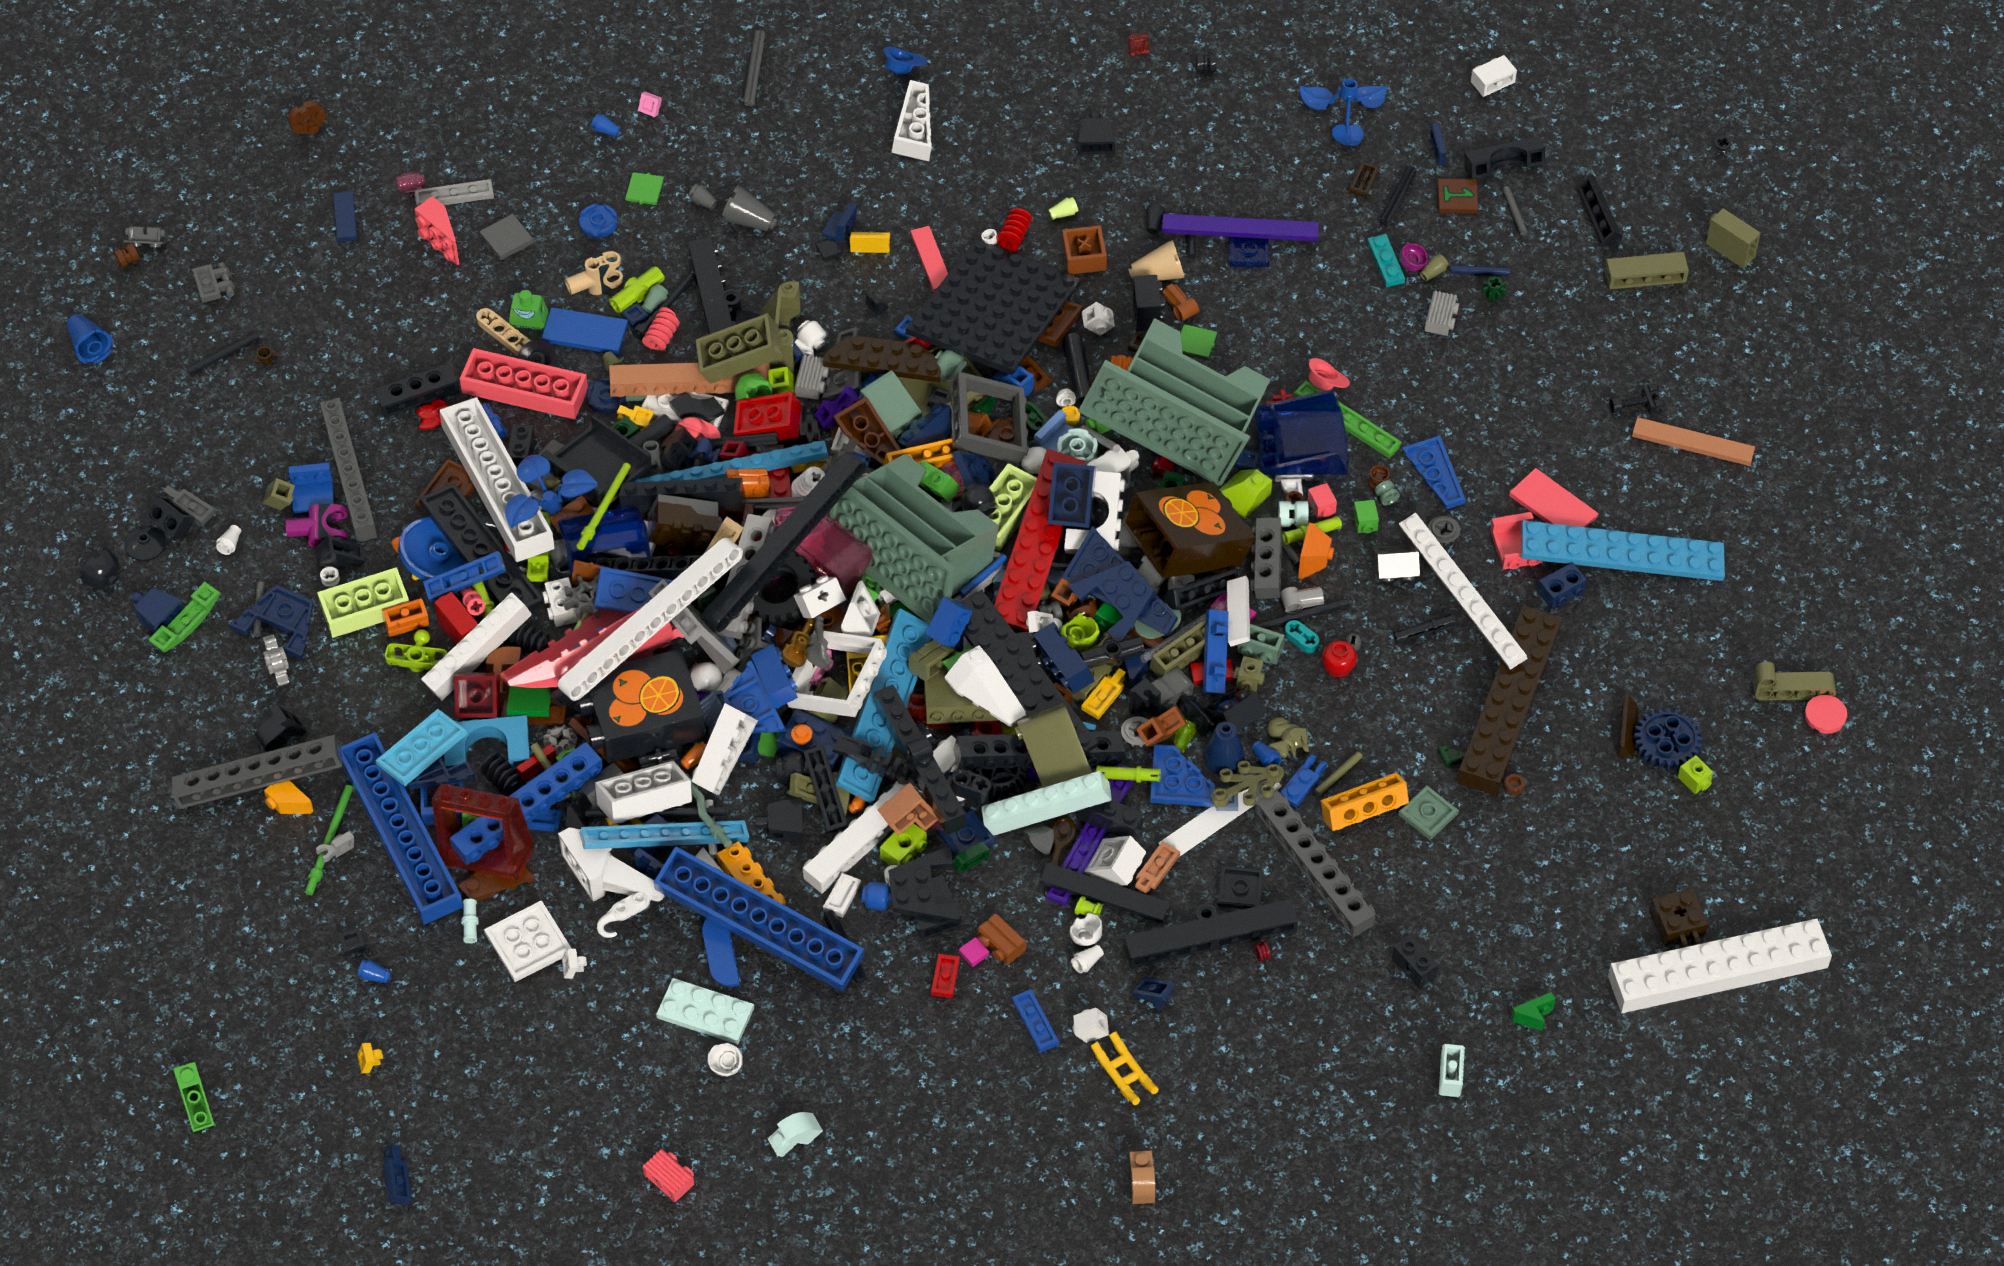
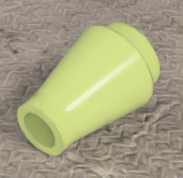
[1048,197,1079,220]

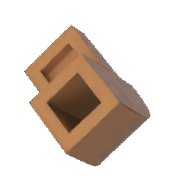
[1129,1151,1155,1204]

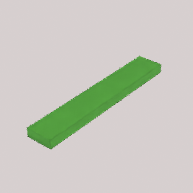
[1294,380,1402,459]

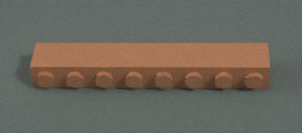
[609,363,770,397]

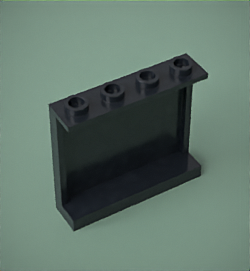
[541,415,652,507]

